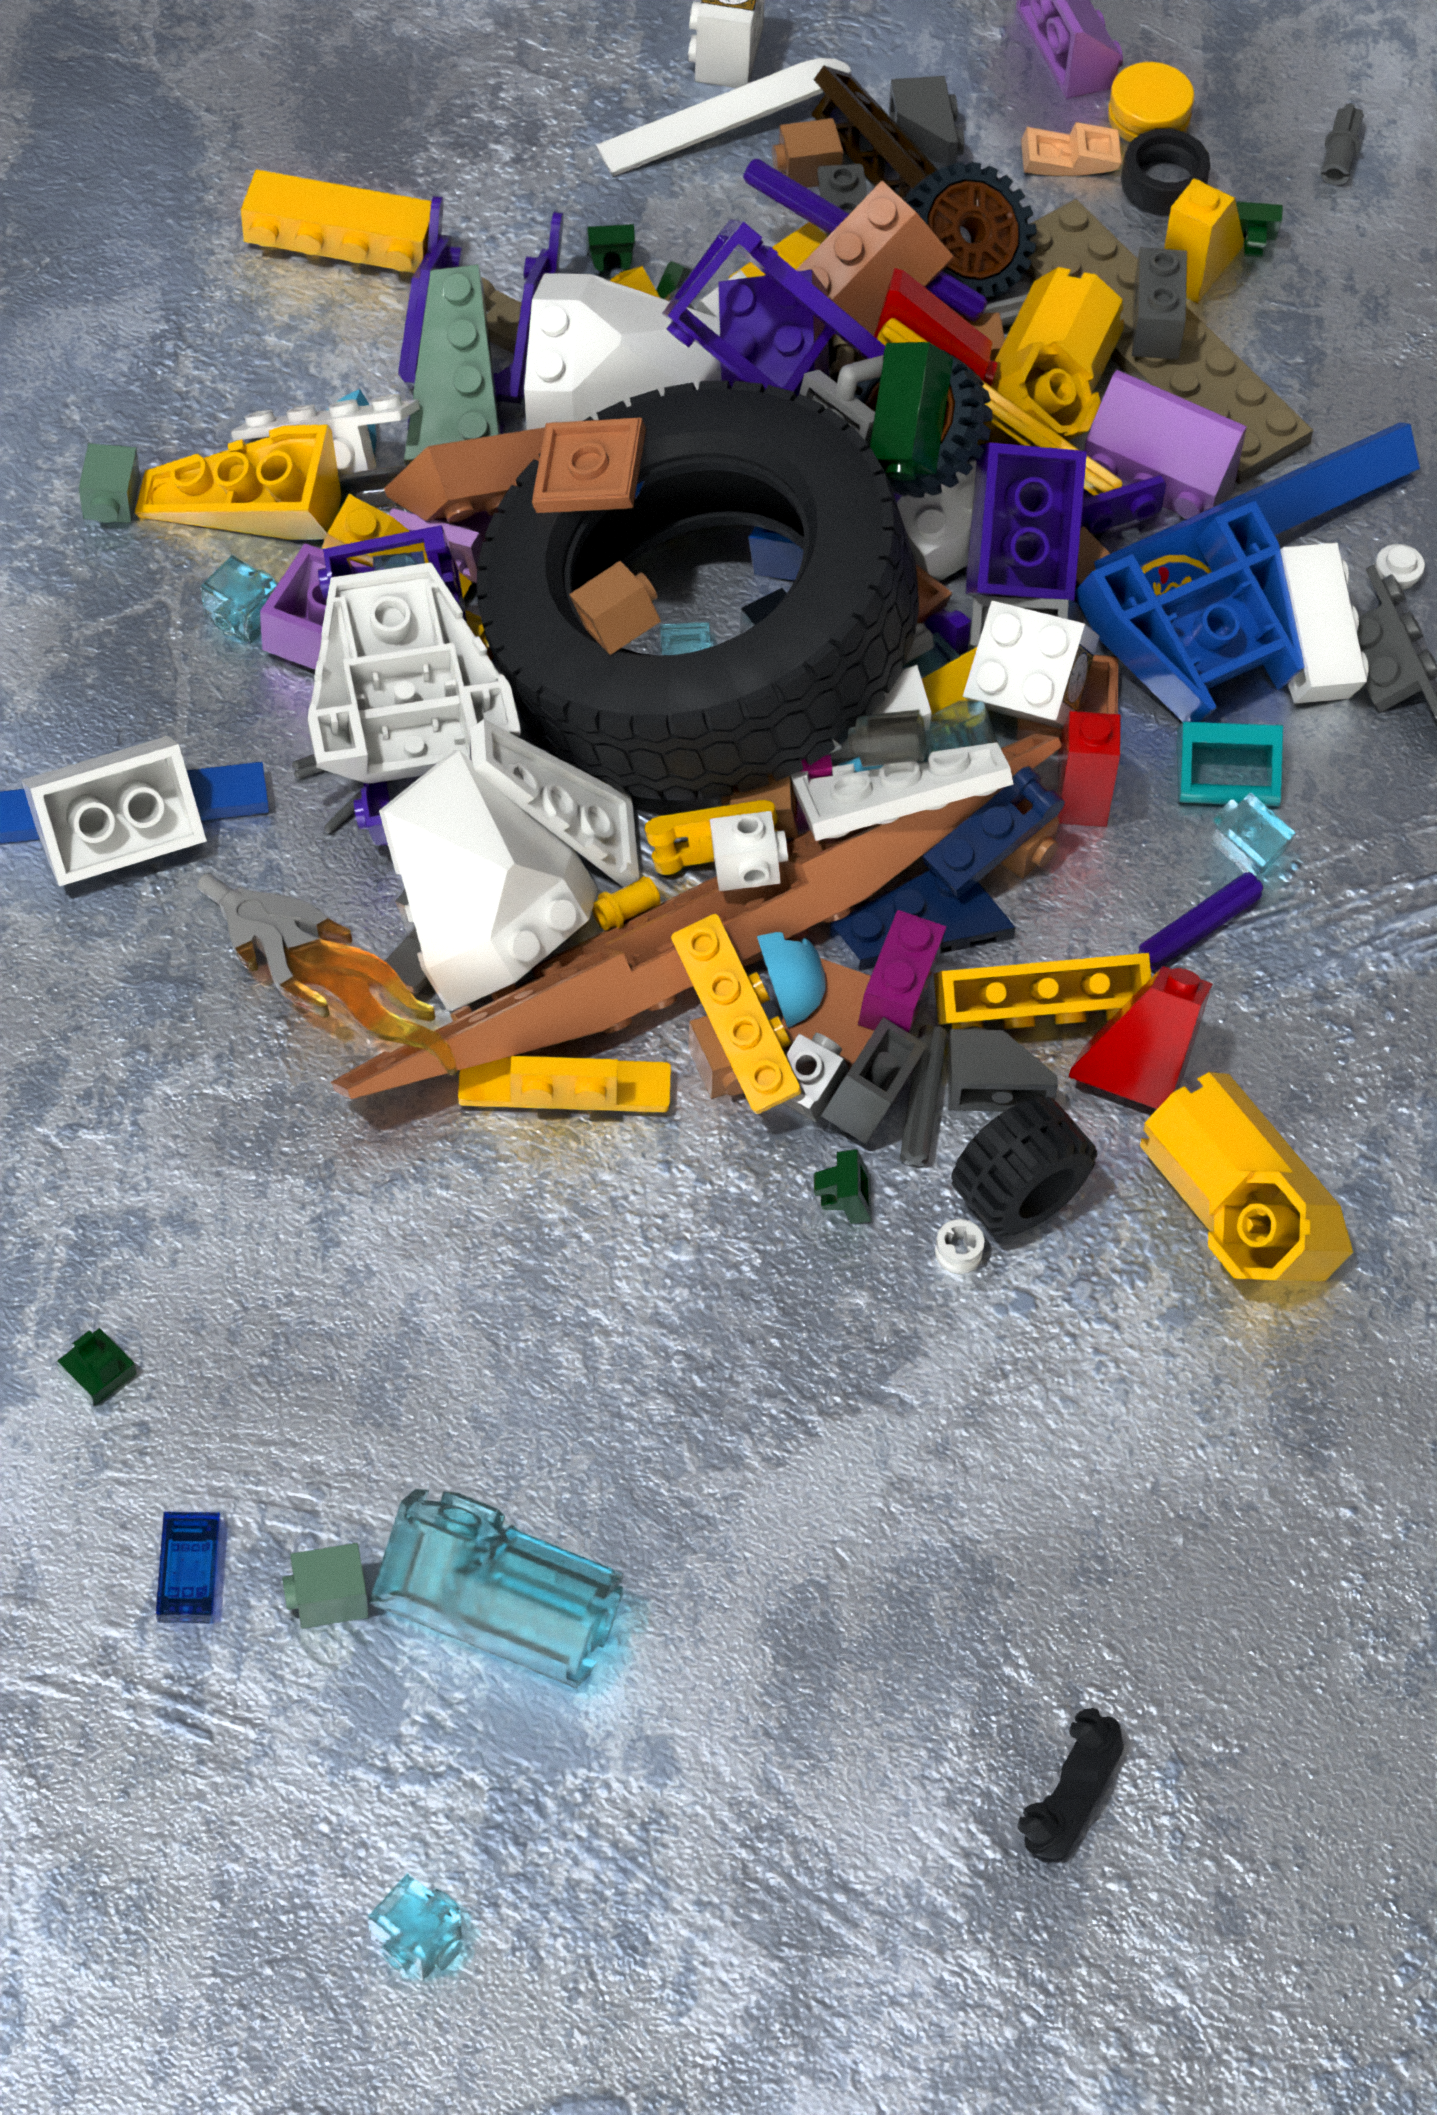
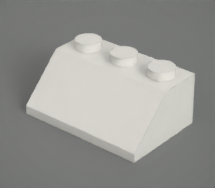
[22,736,207,887]

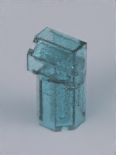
[369,1489,623,1689]

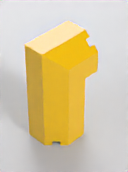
[977,267,1124,445]
[1140,1072,1353,1281]

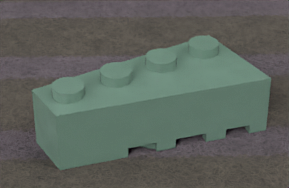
[404,264,501,467]

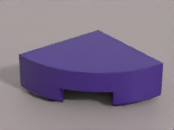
[925,609,971,659]

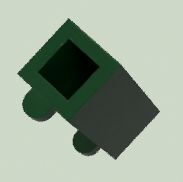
[870,342,953,481]

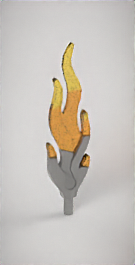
[197,873,457,1075]

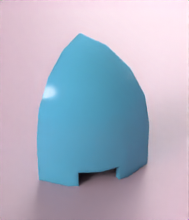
[757,932,826,1028]

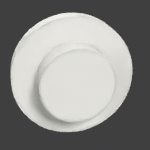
[1375,544,1425,590]

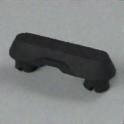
[1018,1708,1124,1859]

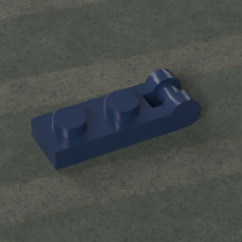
[923,766,1065,898]

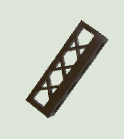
[811,65,938,199]

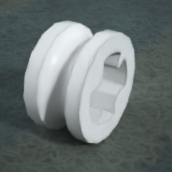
[935,1219,985,1274]

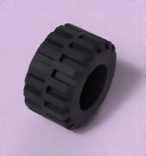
[951,1096,1097,1237]

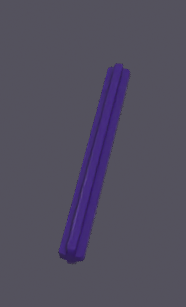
[743,158,988,322]

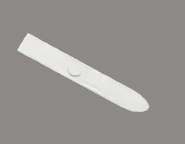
[596,58,852,177]

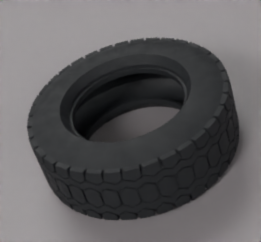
[477,380,919,800]

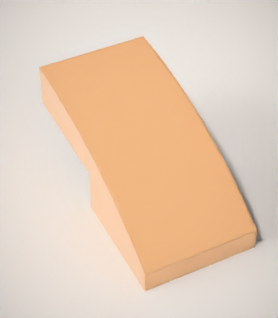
[1021,122,1122,176]

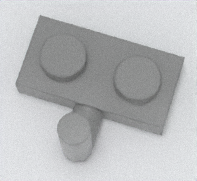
[800,355,883,446]

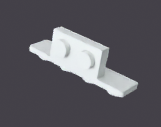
[231,394,420,476]

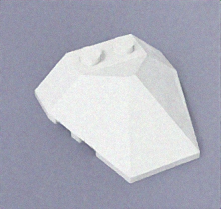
[524,273,721,430]
[307,562,521,784]
[379,750,598,1011]

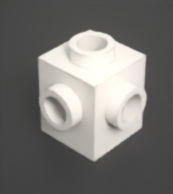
[710,811,788,891]

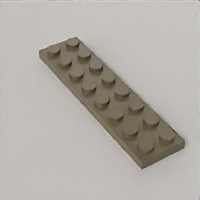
[1025,199,1313,484]

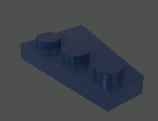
[830,870,1016,971]

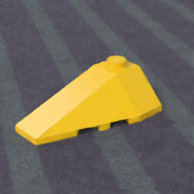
[135,425,342,540]

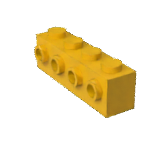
[241,169,432,273]
[933,953,1151,1029]

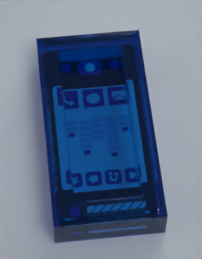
[156,1512,221,1624]

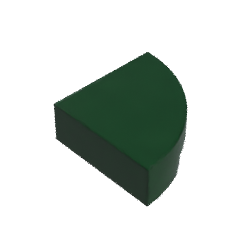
[656,261,693,299]

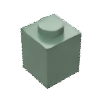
[79,443,140,523]
[282,1543,369,1629]

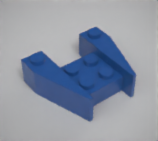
[1075,500,1305,722]

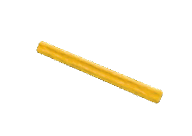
[877,318,1123,496]

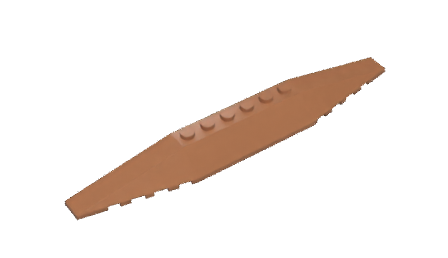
[331,733,1062,1099]

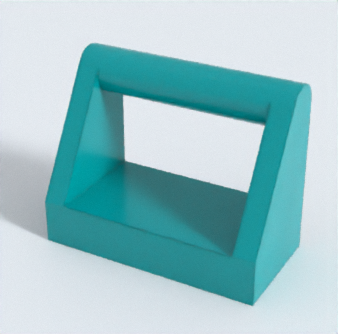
[1176,722,1283,806]

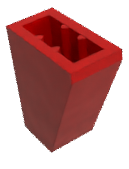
[874,268,998,386]
[1057,711,1121,827]
[1068,966,1213,1109]

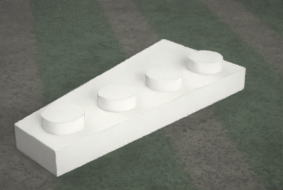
[470,719,639,887]
[790,742,1014,841]

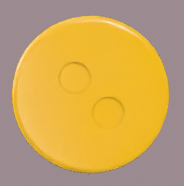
[1108,62,1195,142]

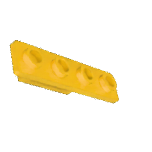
[671,914,801,1114]
[458,1056,671,1112]

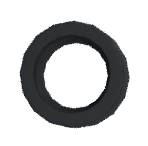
[1121,129,1211,215]

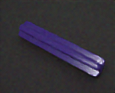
[1137,872,1264,971]

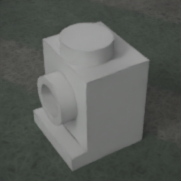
[782,1033,849,1122]

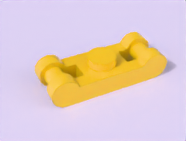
[644,800,779,875]

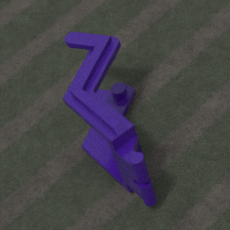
[398,196,564,434]

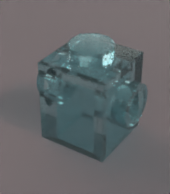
[201,555,278,645]
[1210,792,1296,879]
[367,1873,463,1981]

